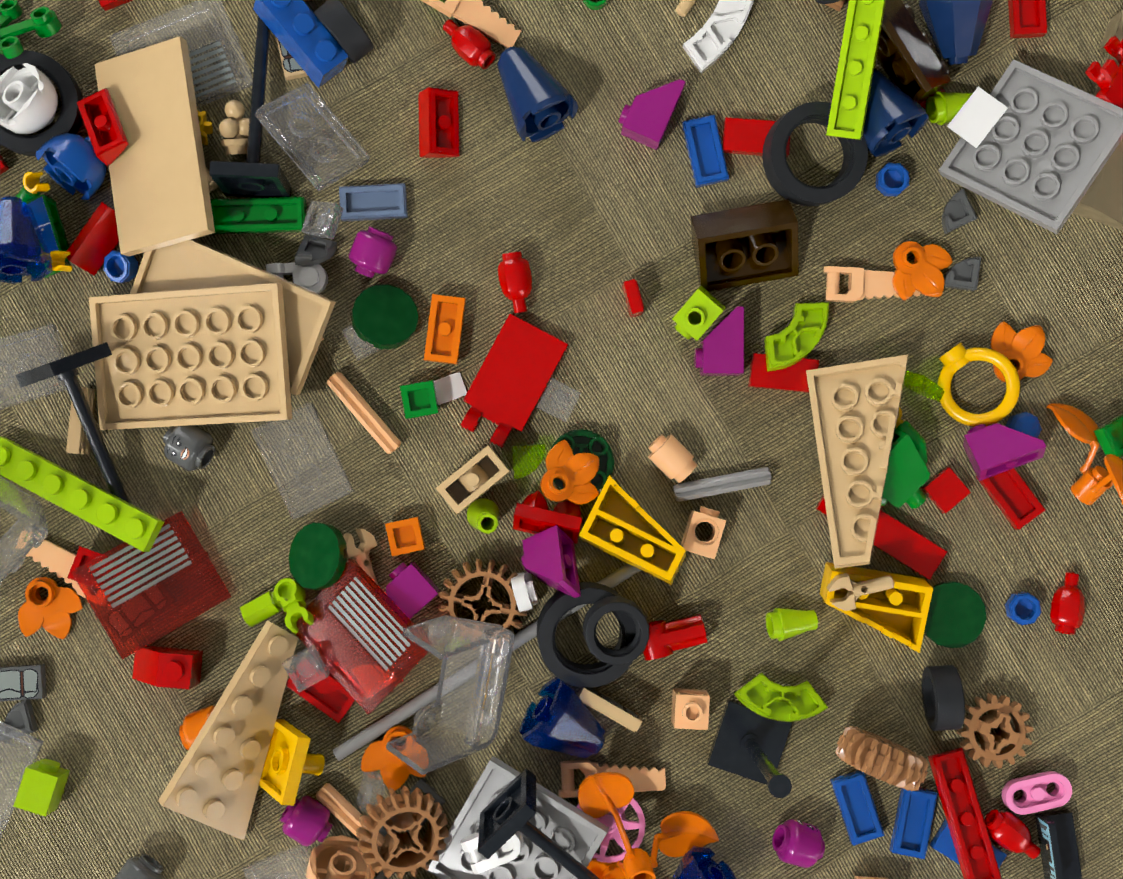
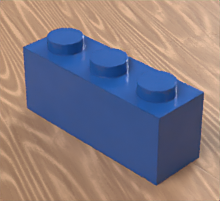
[253,0,349,88]

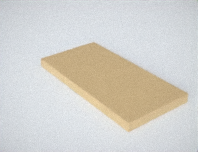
[95,36,215,257]
[130,239,336,396]

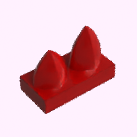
[513,490,582,544]

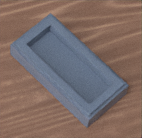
[339,183,408,222]

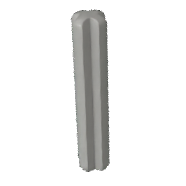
[673,467,772,502]

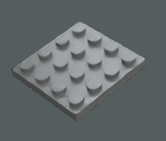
[939,59,1123,235]
[428,756,609,879]

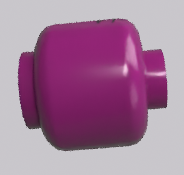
[348,226,397,278]
[279,795,332,847]
[772,819,825,868]

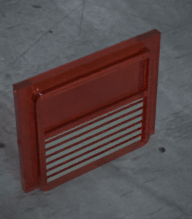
[71,511,231,660]
[295,558,434,715]

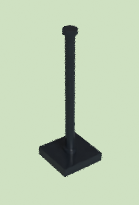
[209,16,292,198]
[16,342,152,556]
[707,699,792,798]
[478,768,600,879]

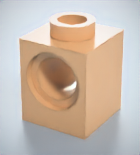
[681,506,726,559]
[671,688,710,730]

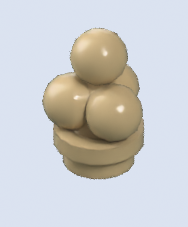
[219,100,250,155]

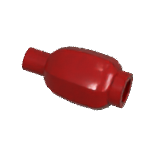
[443,19,496,70]
[498,252,532,313]
[1050,573,1085,635]
[984,809,1041,859]

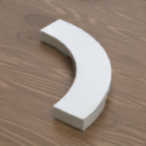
[683,0,754,74]

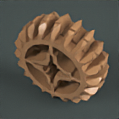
[438,558,527,649]
[835,726,929,791]
[356,785,449,879]

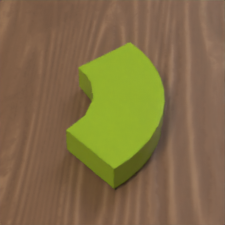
[764,302,829,372]
[734,673,828,722]

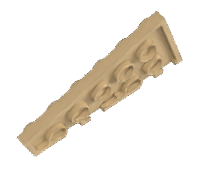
[806,354,908,569]
[158,620,298,841]

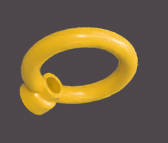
[937,342,1020,427]

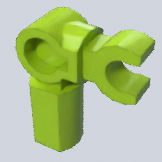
[240,578,314,634]

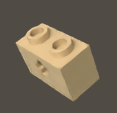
[436,445,511,514]

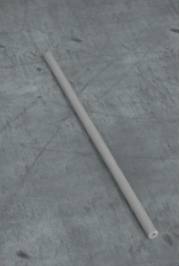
[333,563,641,761]

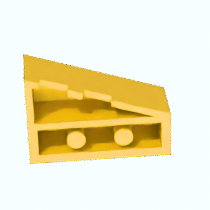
[579,475,686,585]
[819,562,933,653]

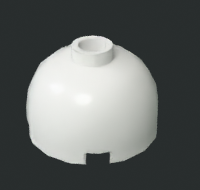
[0,63,58,134]

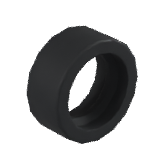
[314,0,374,64]
[583,596,649,665]
[922,665,965,731]

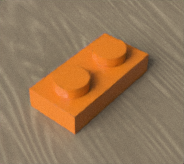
[424,294,466,365]

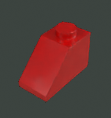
[132,645,203,690]

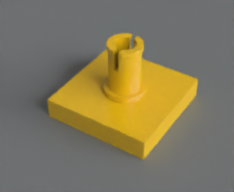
[259,719,325,806]

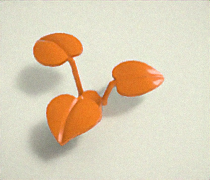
[1046,403,1123,505]
[578,772,719,879]

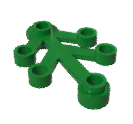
[0,0,62,59]

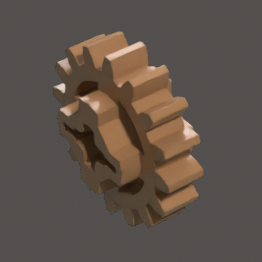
[956,693,1034,769]

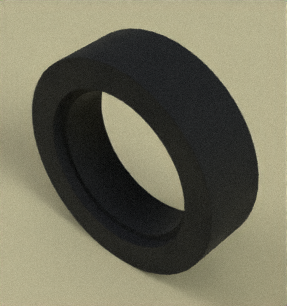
[0,50,83,156]
[762,101,868,207]
[537,582,636,688]

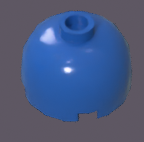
[36,133,106,200]

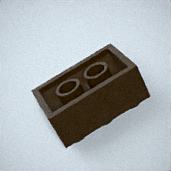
[876,0,951,104]
[690,199,799,291]

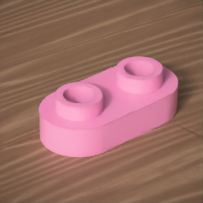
[1002,771,1072,815]

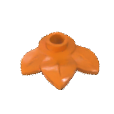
[892,241,953,300]
[990,321,1053,382]
[540,440,600,505]
[18,577,83,639]
[361,725,428,791]

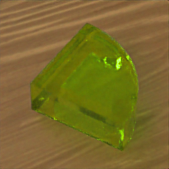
[903,371,945,402]
[512,444,546,479]

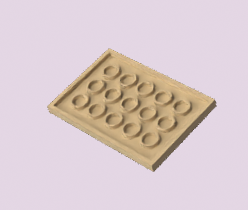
[89,283,293,430]

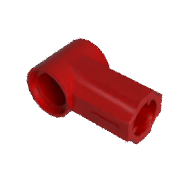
[643,614,708,660]

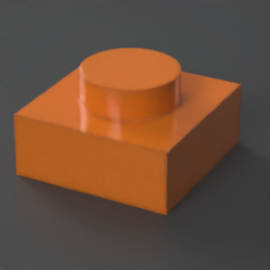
[385,516,426,556]

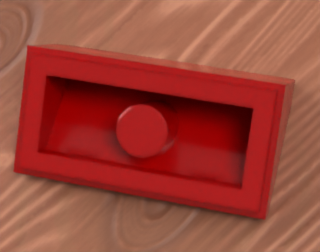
[418,87,459,158]
[76,88,129,166]

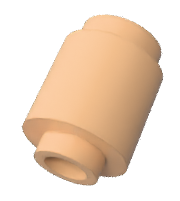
[648,434,698,483]

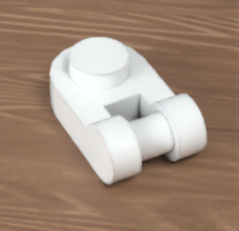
[266,262,328,294]
[511,571,539,612]
[460,831,524,874]

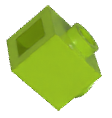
[672,286,726,341]
[13,759,70,817]

